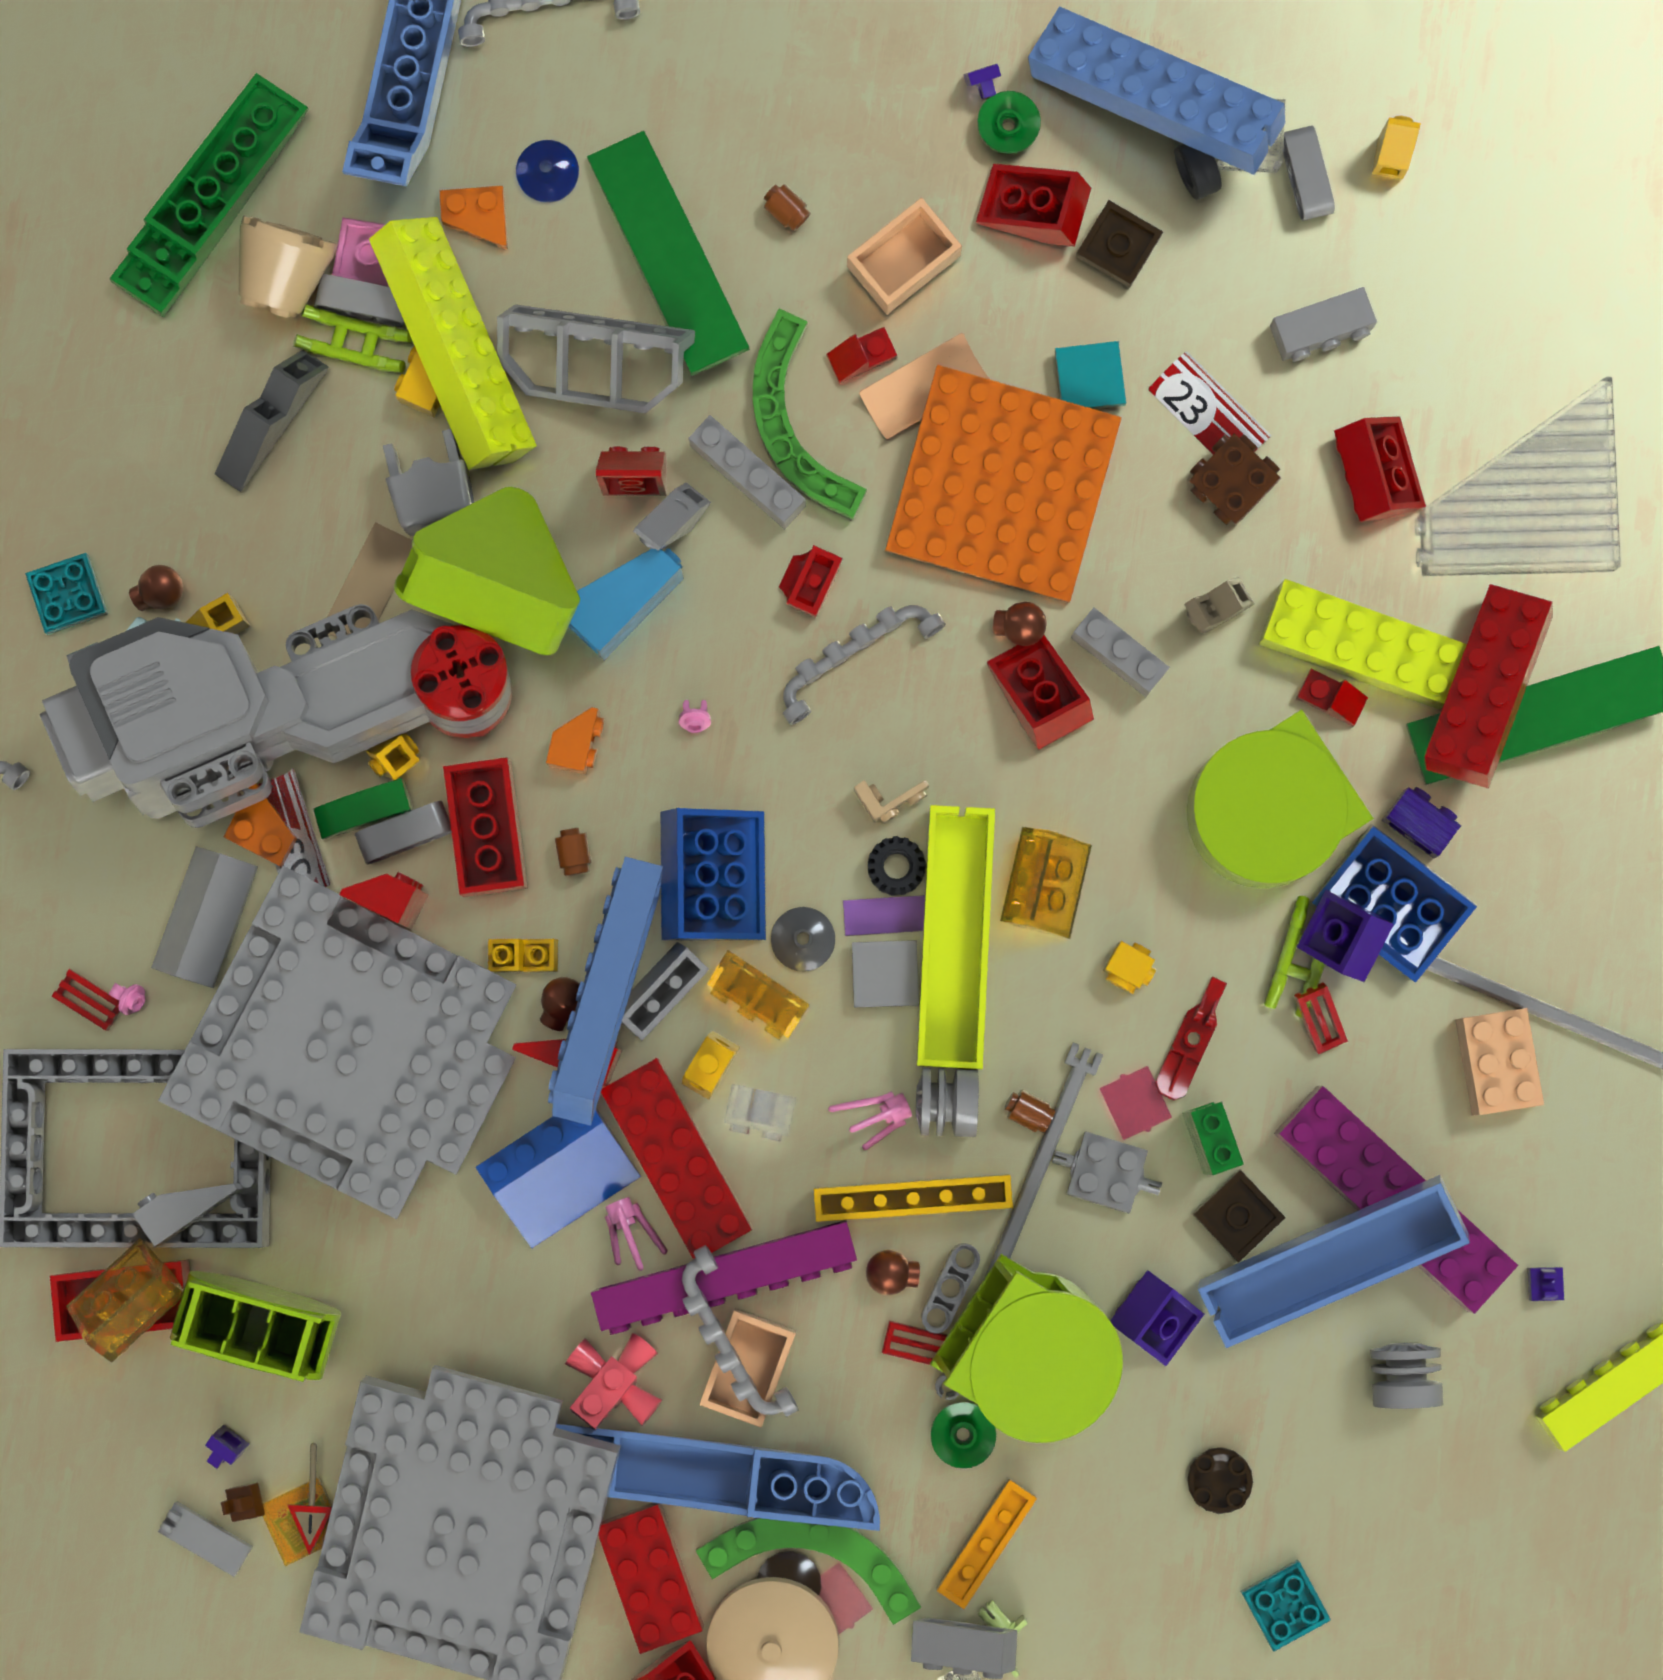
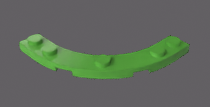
[753,308,867,520]
[696,1518,921,1625]

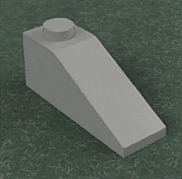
[133,1183,243,1247]

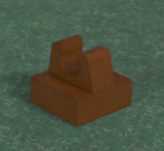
[221,1482,265,1522]

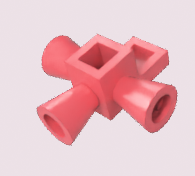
[565,1333,662,1430]

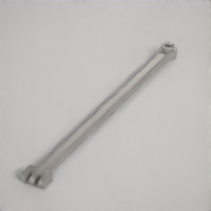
[1426,957,1663,1069]
[935,1042,1103,1400]

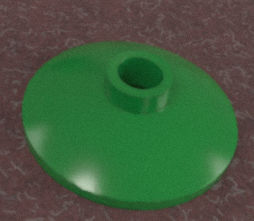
[977,91,1041,154]
[931,1402,996,1469]

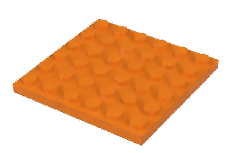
[885,365,1122,603]

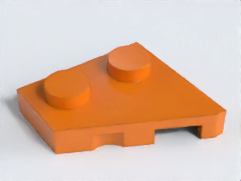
[440,186,508,249]
[223,784,297,867]

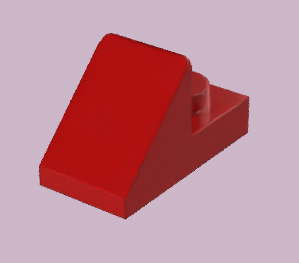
[826,327,897,384]
[1296,668,1368,727]

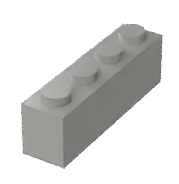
[688,415,806,530]

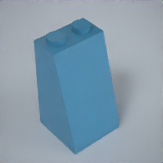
[568,548,684,661]

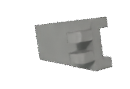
[158,1501,253,1577]

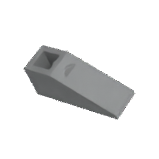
[633,483,711,551]

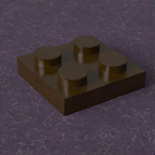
[1076,200,1163,288]
[1192,1169,1286,1262]

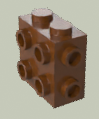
[1189,434,1281,525]

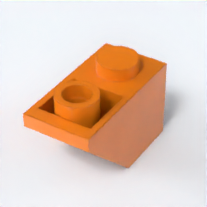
[546,707,604,775]

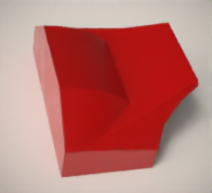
[779,545,843,618]

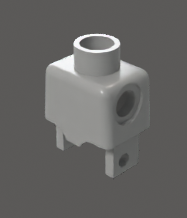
[383,429,474,536]

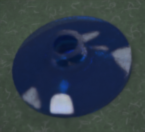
[516,140,579,202]

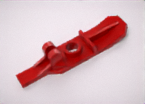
[1155,977,1227,1100]

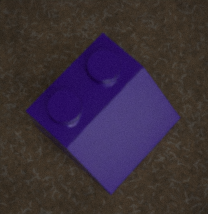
[1297,890,1394,982]
[1110,1270,1205,1366]

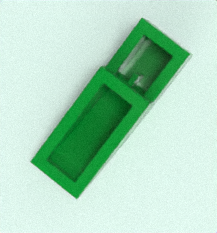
[313,778,413,840]

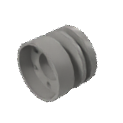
[916,1068,979,1137]
[1370,1342,1443,1409]

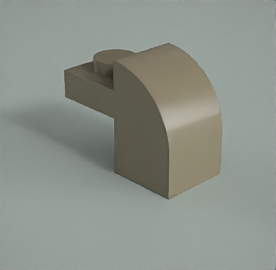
[1184,577,1254,634]

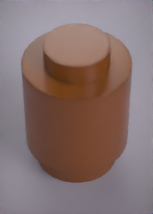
[763,184,811,231]
[555,828,592,876]
[1004,1089,1055,1133]

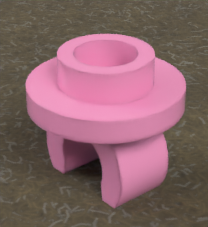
[679,700,711,733]
[109,983,145,1015]

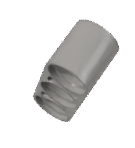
[1280,125,1335,221]
[314,274,405,327]
[355,801,452,865]
[921,1243,980,1333]

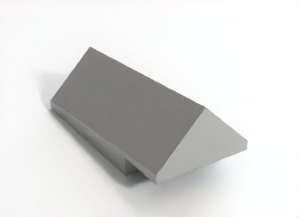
[151,846,258,988]

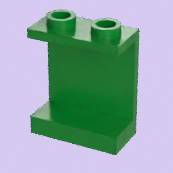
[1182,1102,1244,1175]

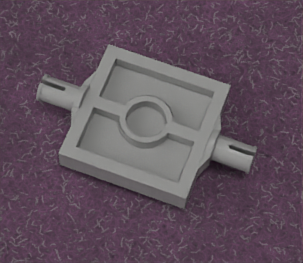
[1052,1132,1162,1214]

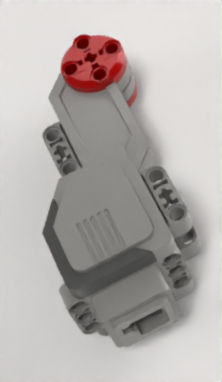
[40,604,512,828]

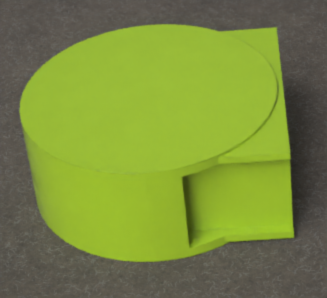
[1187,709,1374,888]
[930,1254,1123,1443]
[170,1271,341,1382]

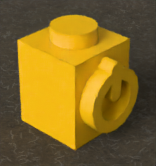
[365,733,420,780]
[1103,941,1156,994]

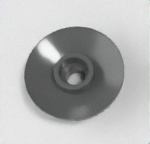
[771,907,835,972]

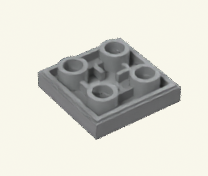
[852,940,919,1008]

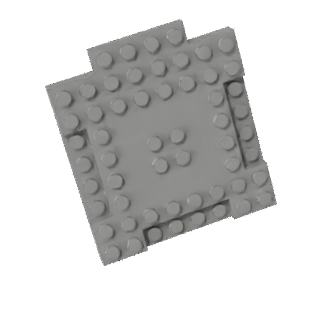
[158,866,516,1219]
[299,1365,621,1680]

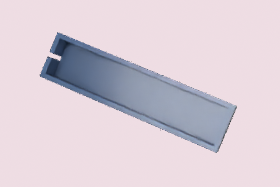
[1028,6,1285,175]
[548,857,663,1126]
[1198,1175,1470,1348]

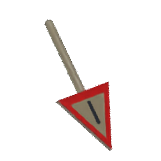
[287,1443,332,1555]

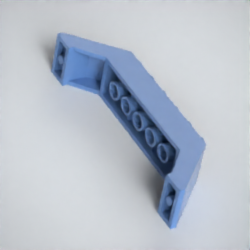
[342,0,461,187]

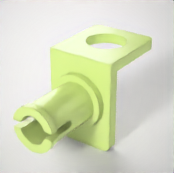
[977,1600,1028,1678]

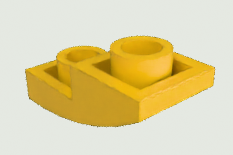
[488,939,558,972]

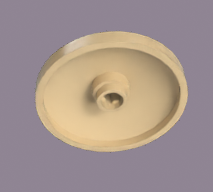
[707,1577,839,1680]

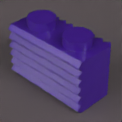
[1382,787,1461,858]

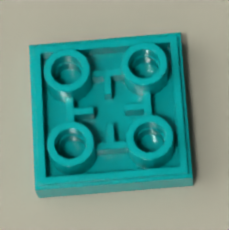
[1055,341,1126,409]
[25,553,108,635]
[1240,1560,1331,1652]

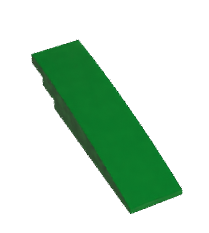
[110,73,309,317]
[587,130,750,376]
[1406,646,1663,785]

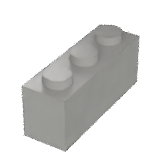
[1270,287,1377,362]
[1071,607,1170,697]
[622,941,709,1040]
[911,1617,1017,1679]

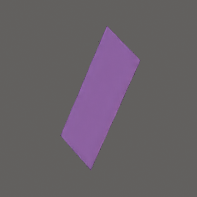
[843,895,925,936]

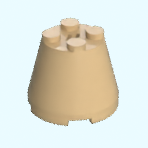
[239,215,337,318]

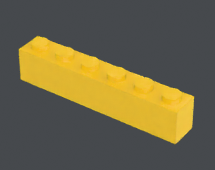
[814,1174,1013,1222]

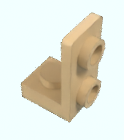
[854,780,929,823]

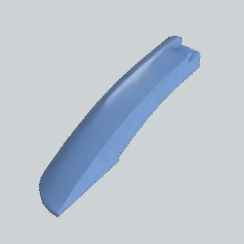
[556,1424,880,1531]

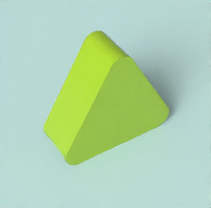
[394,487,580,655]

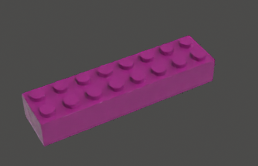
[1274,1086,1518,1314]
[591,1220,857,1335]

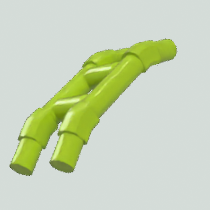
[293,304,412,373]
[1264,896,1325,1018]

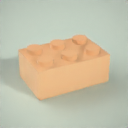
[847,197,962,315]
[1455,1008,1544,1115]
[699,1308,796,1428]

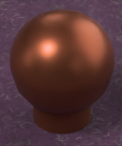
[129,565,183,611]
[993,602,1047,646]
[540,977,580,1031]
[866,1250,920,1296]

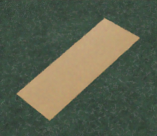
[327,522,412,637]

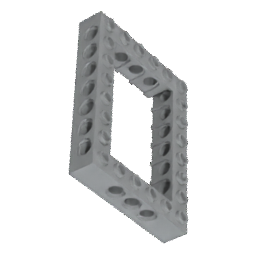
[0,1049,271,1248]

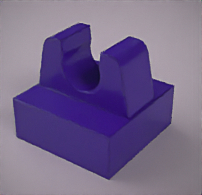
[963,64,1001,99]
[1527,1267,1564,1301]
[205,1425,249,1469]

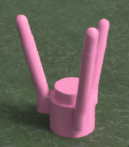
[828,1091,912,1150]
[605,1197,667,1271]

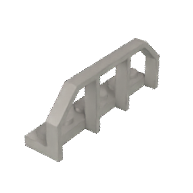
[497,304,695,413]

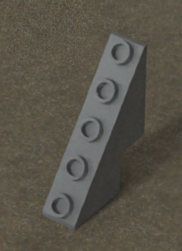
[215,350,329,492]

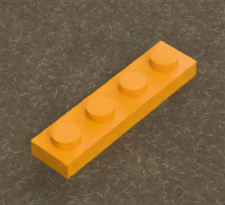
[936,1479,1037,1609]

